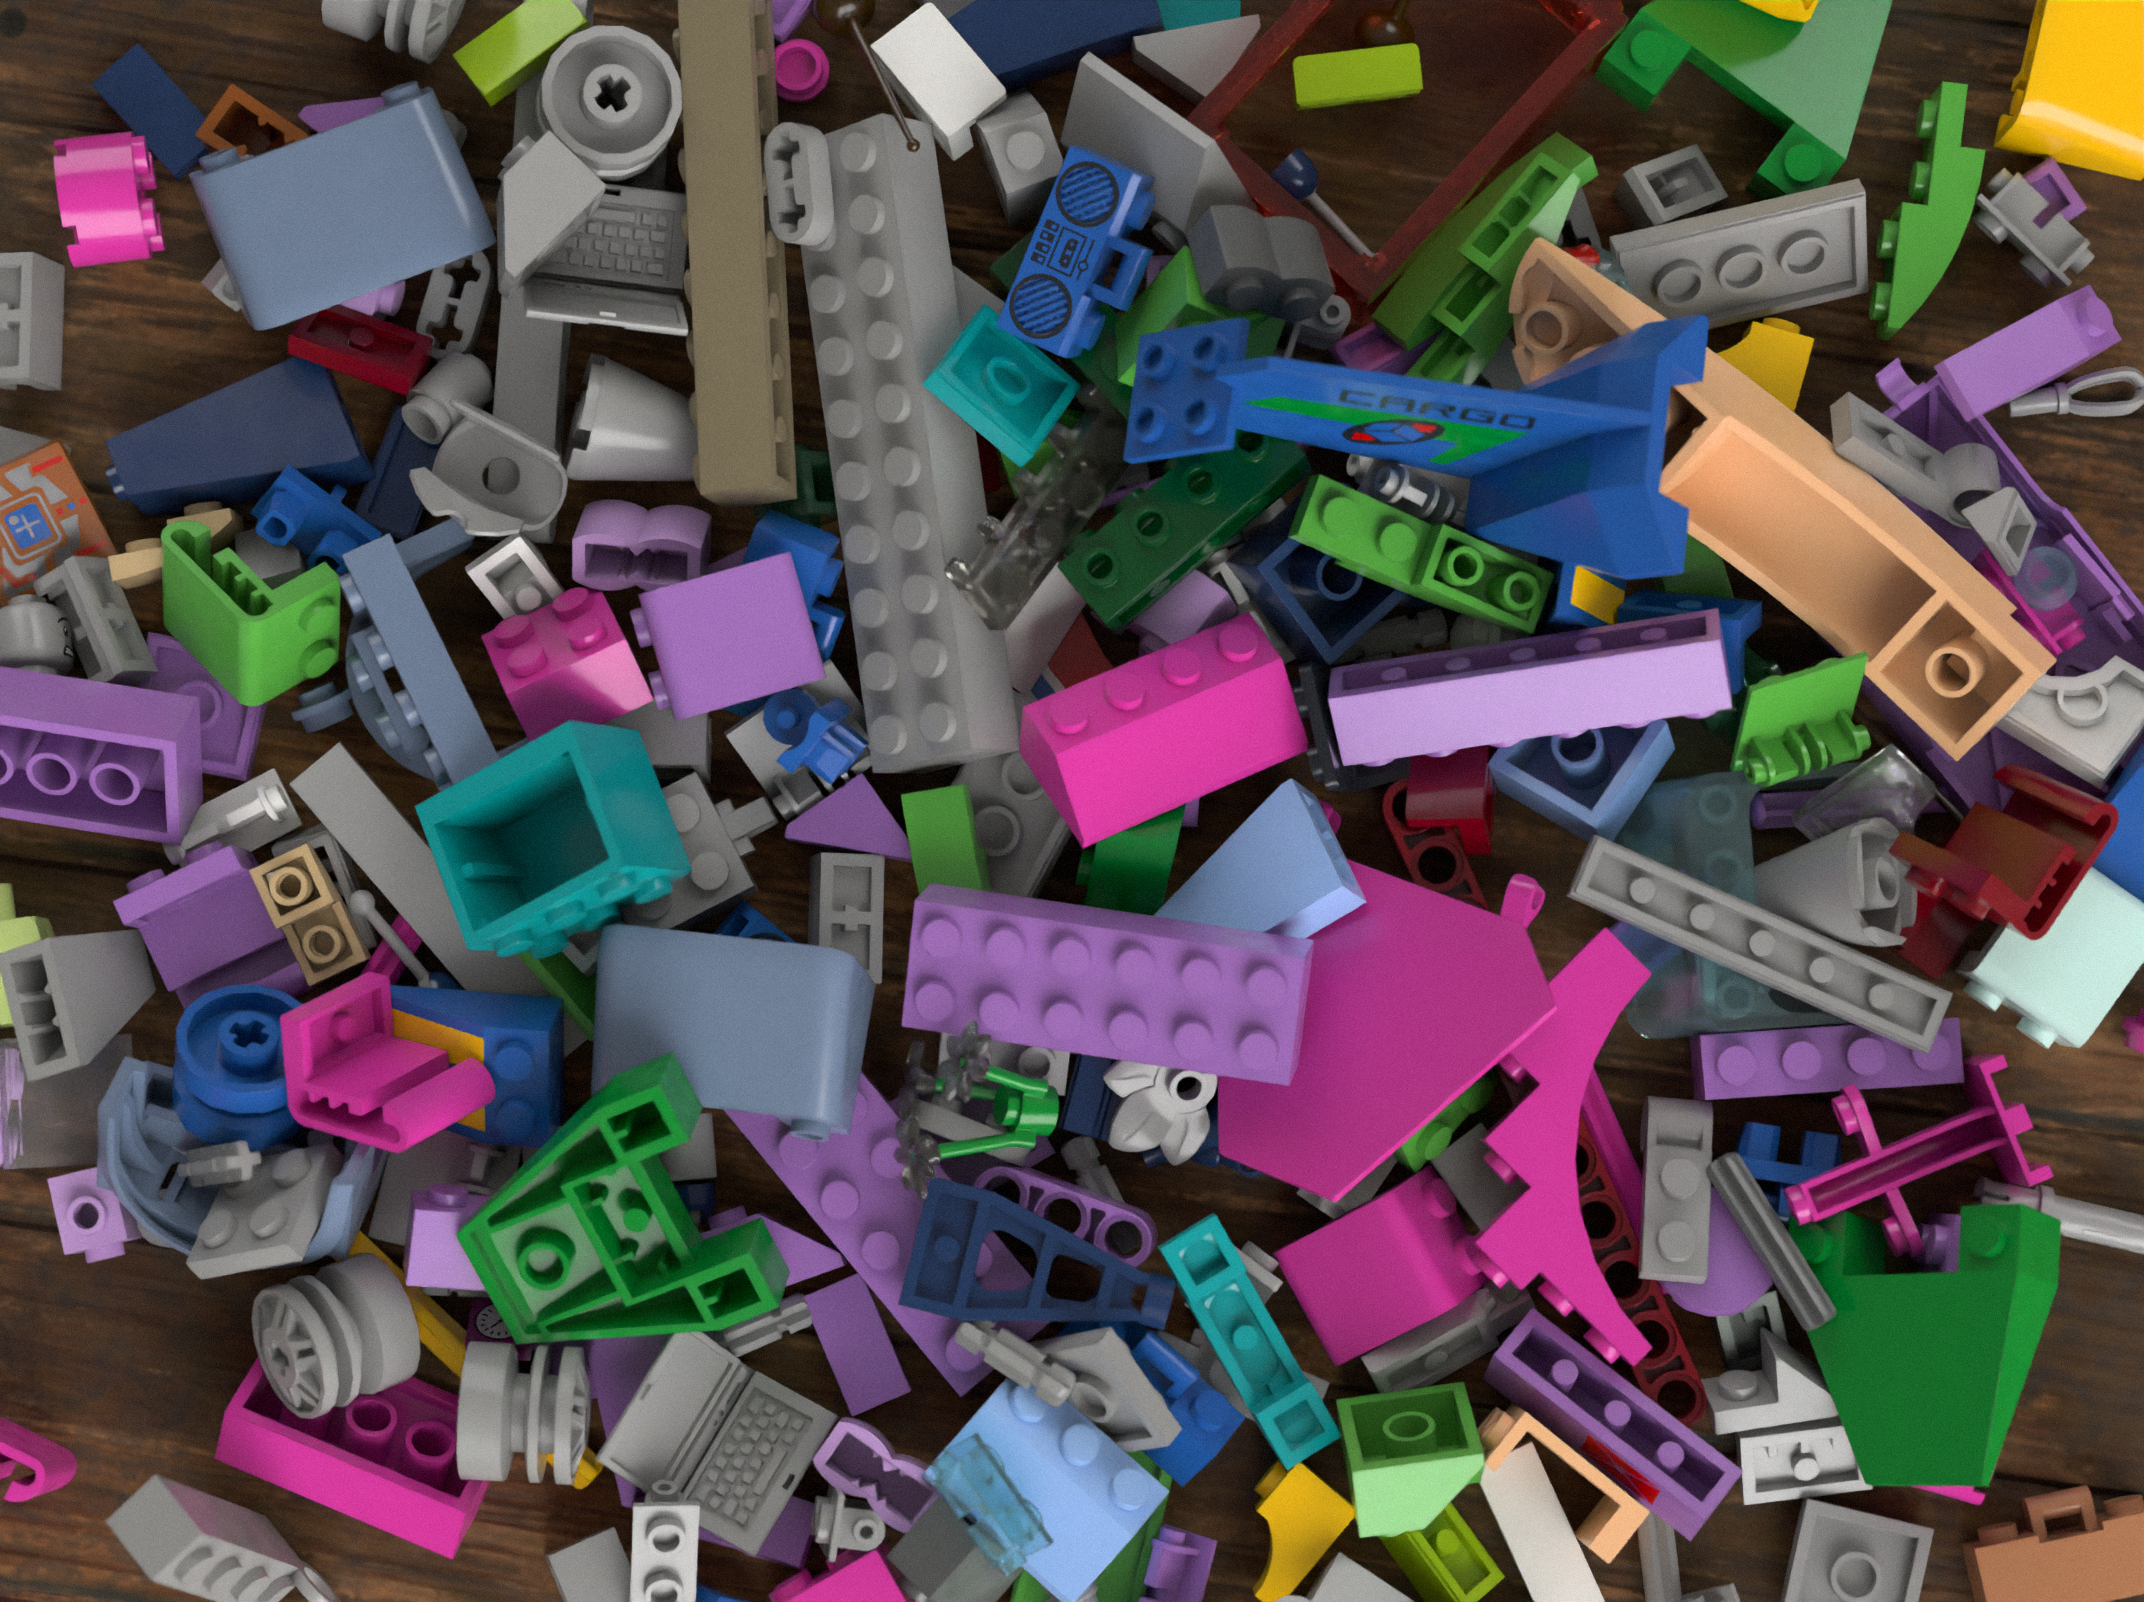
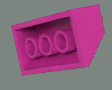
[1019,612,1309,848]
[214,1356,490,1559]

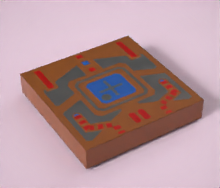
[0,437,119,608]

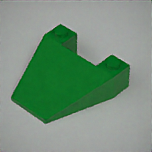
[1594,0,1893,201]
[456,1051,790,1344]
[1789,1203,2061,1486]

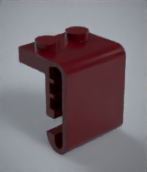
[1888,763,2119,940]

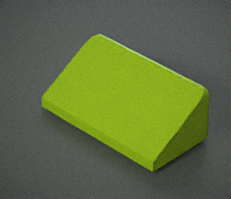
[453,0,591,107]
[1292,43,1423,110]
[1378,1502,1505,1602]

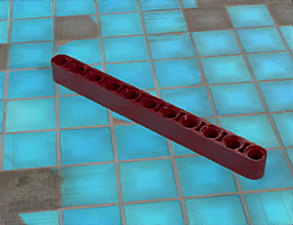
[1378,777,1707,1427]

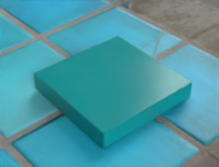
[922,303,1081,468]

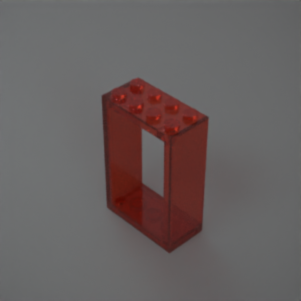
[1185,0,1629,324]

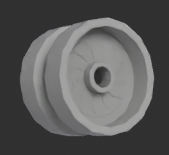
[534,26,682,182]

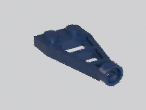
[898,1176,1176,1330]

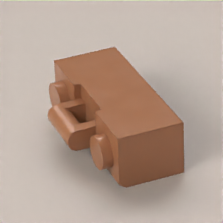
[1962,1485,2144,1602]

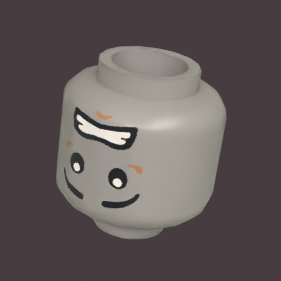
[0,594,74,676]

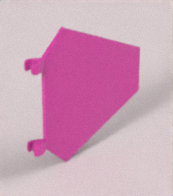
[1218,799,1558,1203]

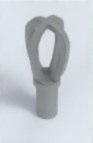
[2007,366,2144,417]

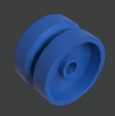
[172,985,305,1151]

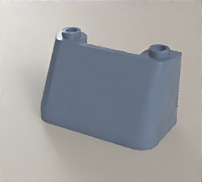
[188,81,497,331]
[591,924,876,1142]

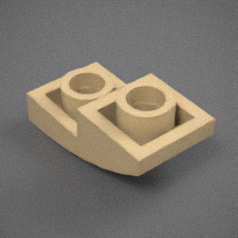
[108,501,244,589]
[249,843,371,986]

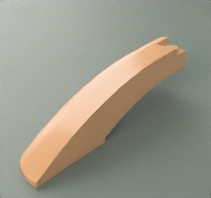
[1508,236,2057,762]

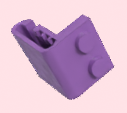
[630,552,827,721]
[113,841,315,1010]

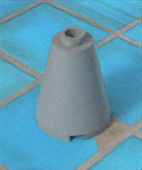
[563,353,698,481]
[1728,818,1917,948]

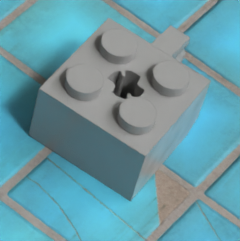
[621,772,778,931]

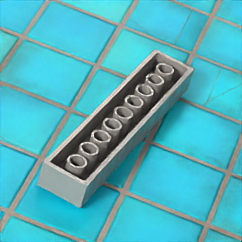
[793,113,1020,774]

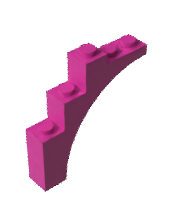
[1470,927,1652,1366]

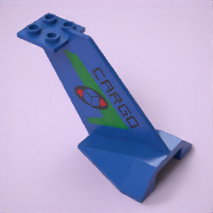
[1123,314,1709,580]

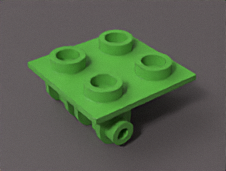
[1730,651,1871,787]

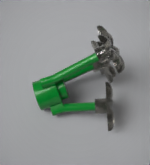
[893,1020,1059,1199]

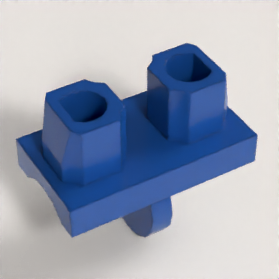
[250,464,382,576]
[763,688,869,784]
[1735,1122,1842,1228]

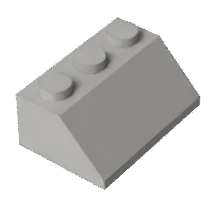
[1060,52,1258,255]

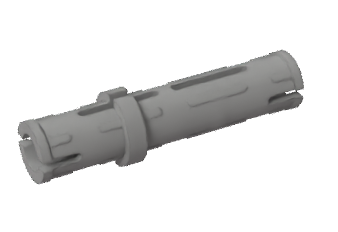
[1971,1176,2144,1254]

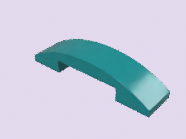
[1158,1213,1342,1470]

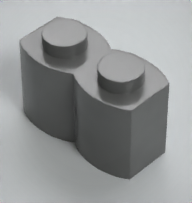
[1186,205,1336,322]

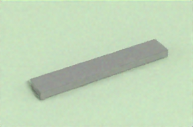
[289,741,588,1058]
[1566,834,1953,1054]

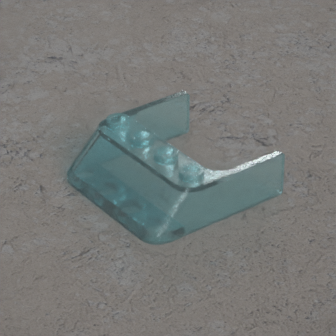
[1613,762,1873,1040]

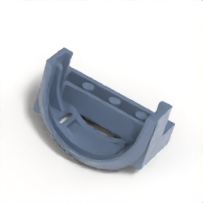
[338,518,530,792]
[96,1056,389,1269]

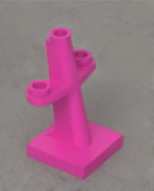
[1783,1053,2054,1259]

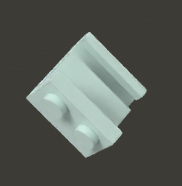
[1955,866,2144,1049]

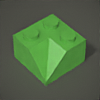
[1115,245,1286,387]
[1336,1382,1485,1538]

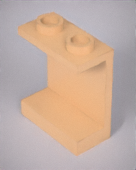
[1477,1403,1650,1564]

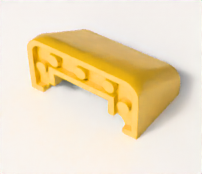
[1993,0,2144,181]

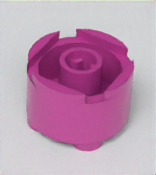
[54,131,165,268]

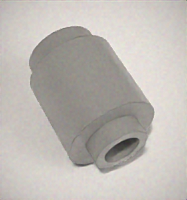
[402,352,494,444]

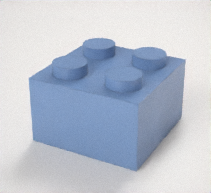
[1488,719,1676,843]

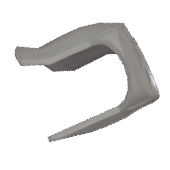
[409,398,568,537]

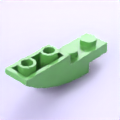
[1869,81,1986,340]
[1288,474,1555,635]

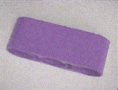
[973,1162,1158,1267]

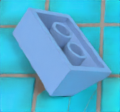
[921,1377,1170,1602]

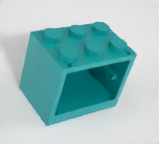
[415,720,692,959]

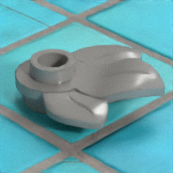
[1103,1060,1218,1165]

